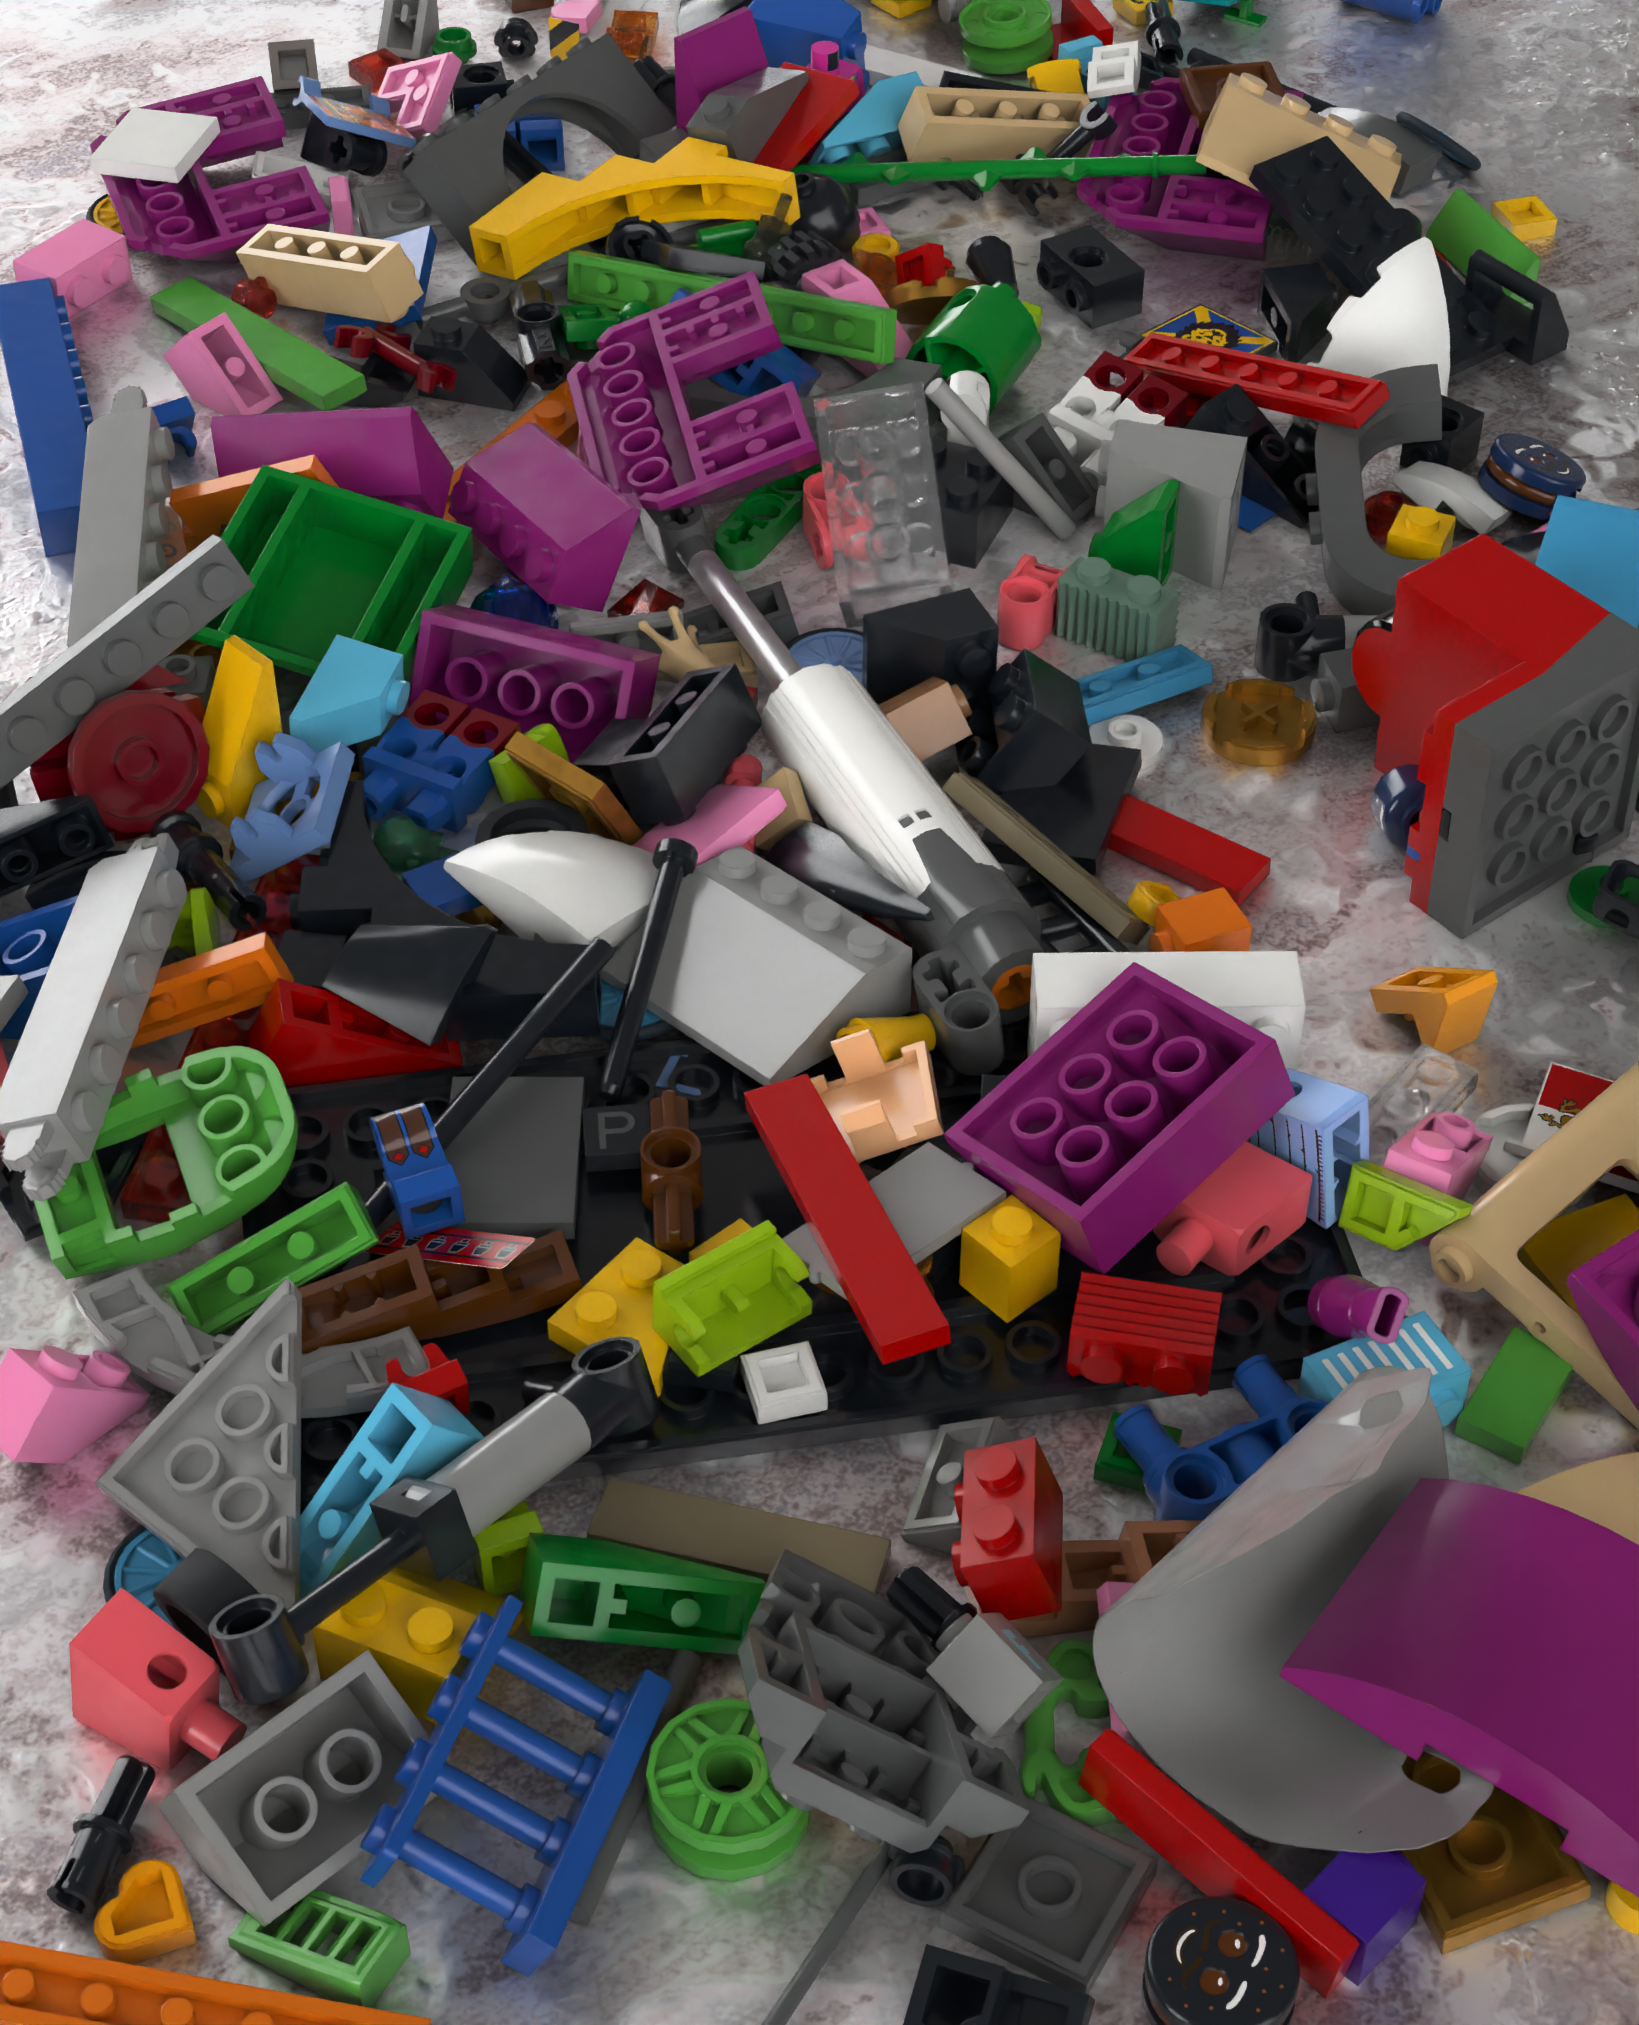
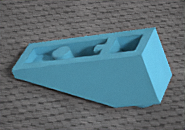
[300,1382,484,1599]

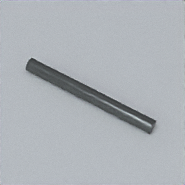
[569,1649,703,1924]

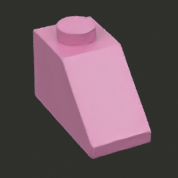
[163,312,284,416]

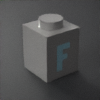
[926,1612,1064,1739]

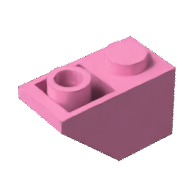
[1383,1112,1493,1247]
[0,1346,150,1464]

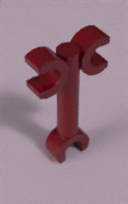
[333,323,457,393]

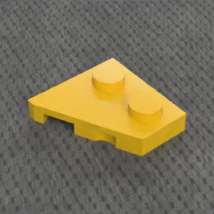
[547,1237,684,1397]

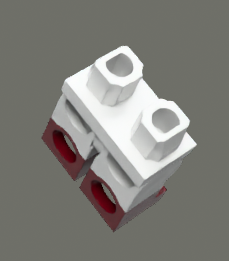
[1048,351,1189,493]

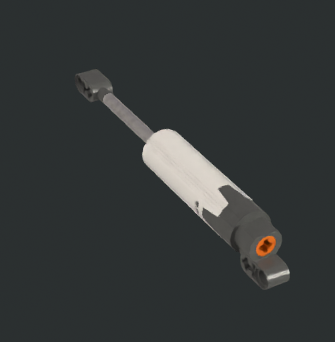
[638,505,1044,1076]

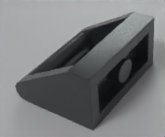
[1465,249,1569,366]

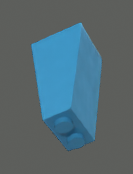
[1535,495,1639,630]

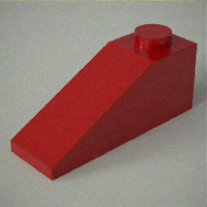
[248,978,463,1087]

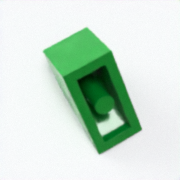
[1088,479,1180,586]

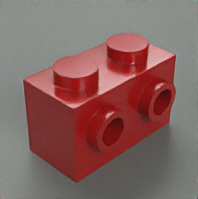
[951,1437,1063,1621]

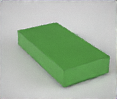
[1454,1326,1575,1464]

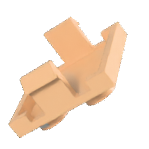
[810,1028,944,1164]

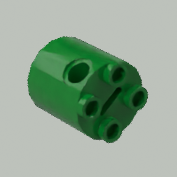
[905,282,1042,423]

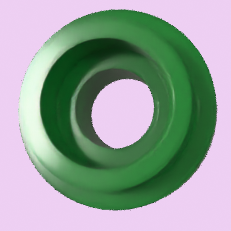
[432,27,477,65]

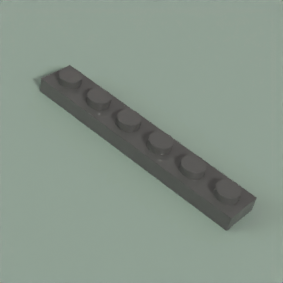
[0,534,254,789]

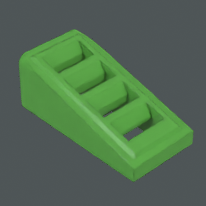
[228,1889,411,2008]

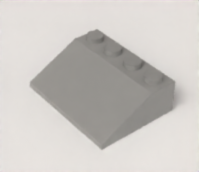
[600,845,912,1086]

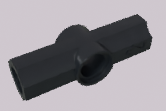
[509,280,571,391]

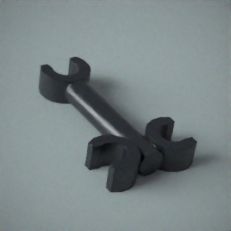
[1000,101,1118,217]

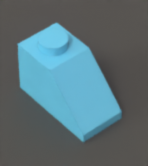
[289,635,410,753]

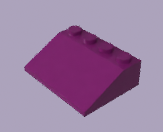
[944,962,1295,1275]

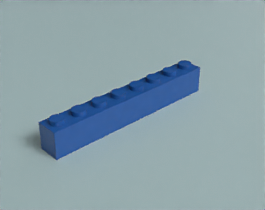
[0,277,93,557]

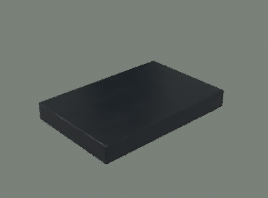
[981,743,1142,876]

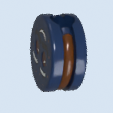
[1478,433,1586,521]

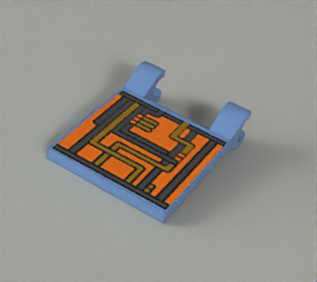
[292,76,417,149]

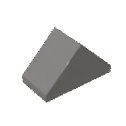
[376,0,439,61]

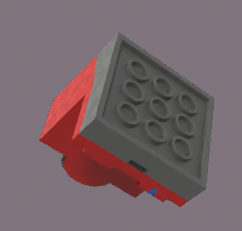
[1352,533,1639,939]

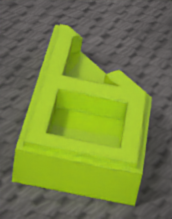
[1338,1159,1473,1251]

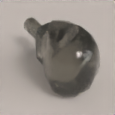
[742,193,792,275]

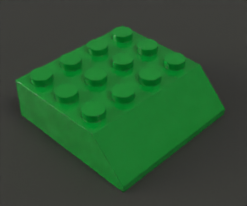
[189,465,473,694]

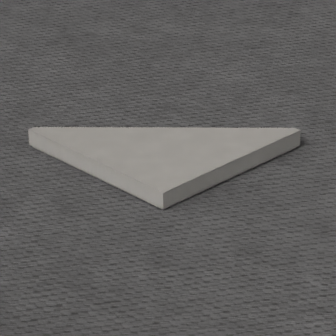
[94,1278,302,1609]

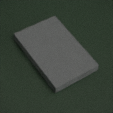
[438,1077,585,1239]

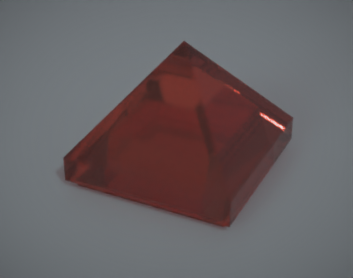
[607,578,684,618]

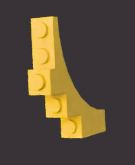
[469,137,801,281]

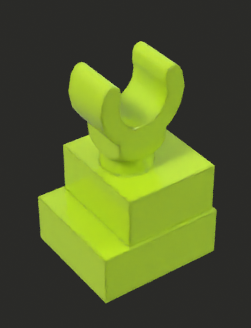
[471,1501,545,1596]

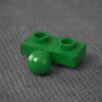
[557,300,653,350]

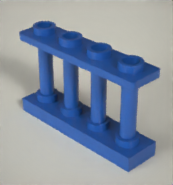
[359,1595,673,1977]

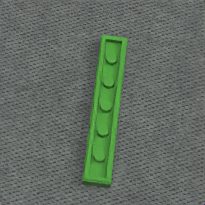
[150,277,367,411]

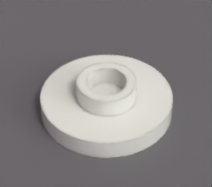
[1089,714,1163,770]

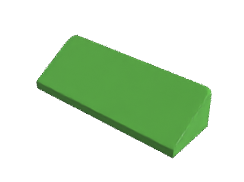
[1425,189,1541,304]
[166,1181,380,1337]

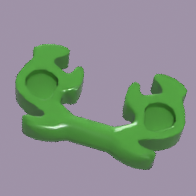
[1018,1639,1124,1828]

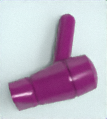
[1307,1274,1409,1344]

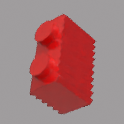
[1067,1271,1222,1397]

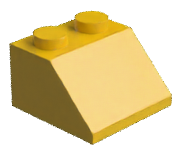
[312,1568,523,1724]

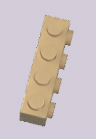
[897,86,1094,162]
[236,224,424,323]

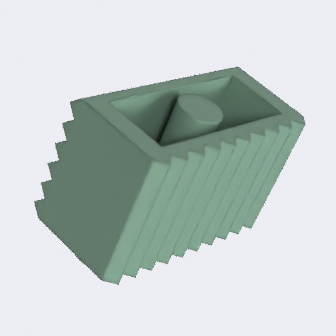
[1055,556,1181,663]

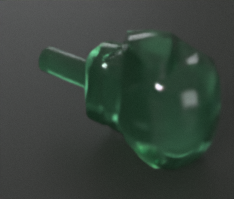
[373,813,461,875]

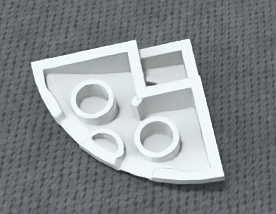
[1292,237,1450,424]
[443,830,685,952]

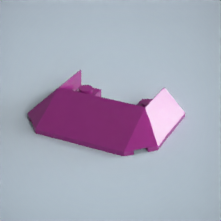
[90,76,330,264]
[1077,77,1304,261]
[567,270,824,511]

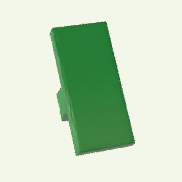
[1224,0,1267,28]

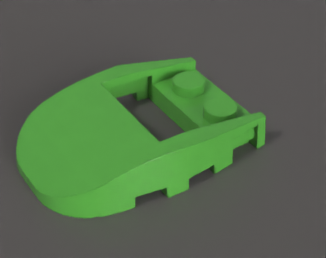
[25,1046,298,1280]

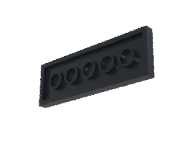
[1249,136,1513,377]

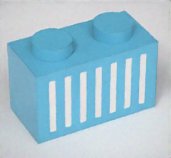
[1298,1311,1472,1428]

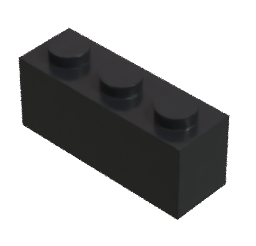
[608,663,762,826]

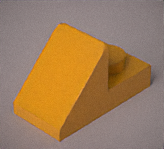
[1370,966,1498,1060]

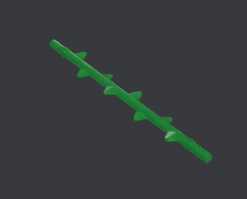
[790,147,1207,192]

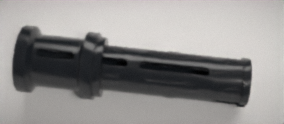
[149,810,267,931]

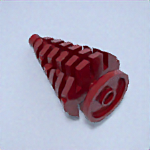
[25,665,210,841]

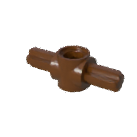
[640,1089,703,1256]

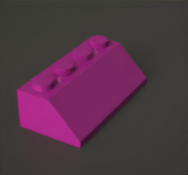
[210,407,454,519]
[448,422,641,612]
[408,604,661,764]

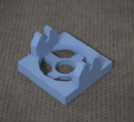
[229,732,355,883]

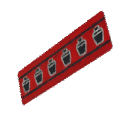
[364,1222,535,1269]

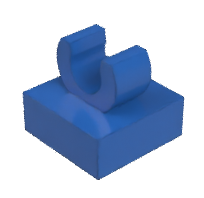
[152,396,197,465]

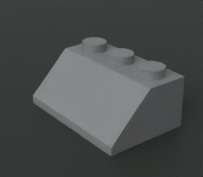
[157,1650,448,1927]

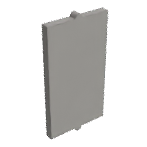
[783,1142,1007,1301]

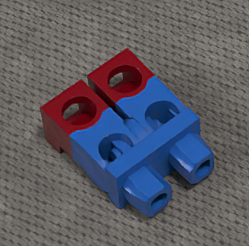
[362,689,521,840]

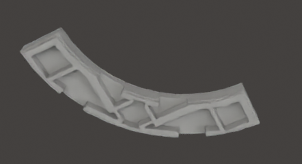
[73,1266,428,1418]

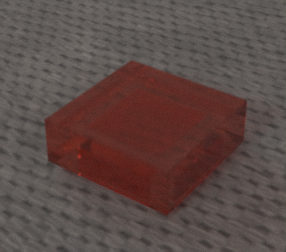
[348,48,406,93]

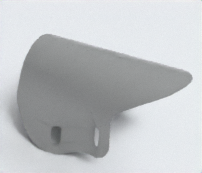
[1093,1366,1494,1853]

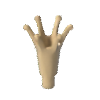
[638,605,717,684]

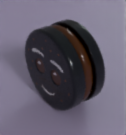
[1141,1897,1300,2025]

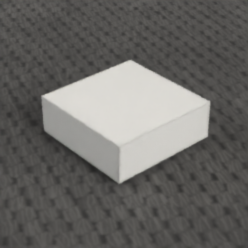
[740,1341,828,1425]

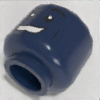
[1370,764,1426,851]

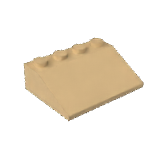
[1195,73,1402,202]

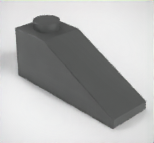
[686,67,810,163]

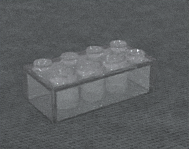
[813,381,954,628]

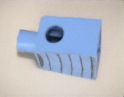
[1247,1068,1370,1229]

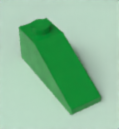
[518,1532,766,1655]

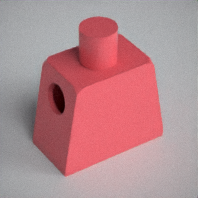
[1153,1141,1313,1276]
[69,1588,247,1770]

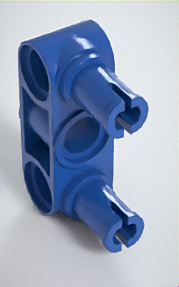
[1113,1354,1329,1521]

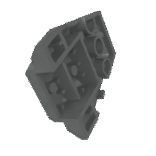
[738,1548,1030,1853]

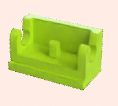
[652,1220,813,1377]

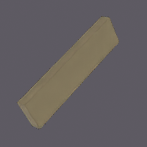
[942,772,1150,945]
[587,1477,891,1595]

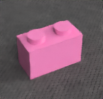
[13,218,133,319]

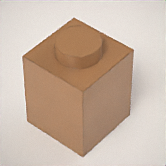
[878,676,972,761]

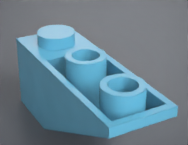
[807,71,924,165]

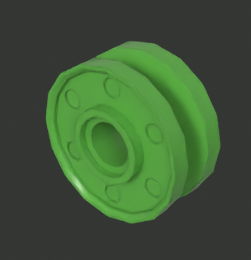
[959,0,1054,75]
[646,1698,811,1882]

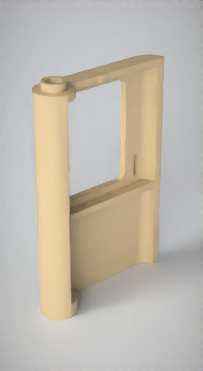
[1429,1061,1639,1430]

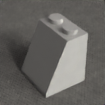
[1095,420,1248,590]

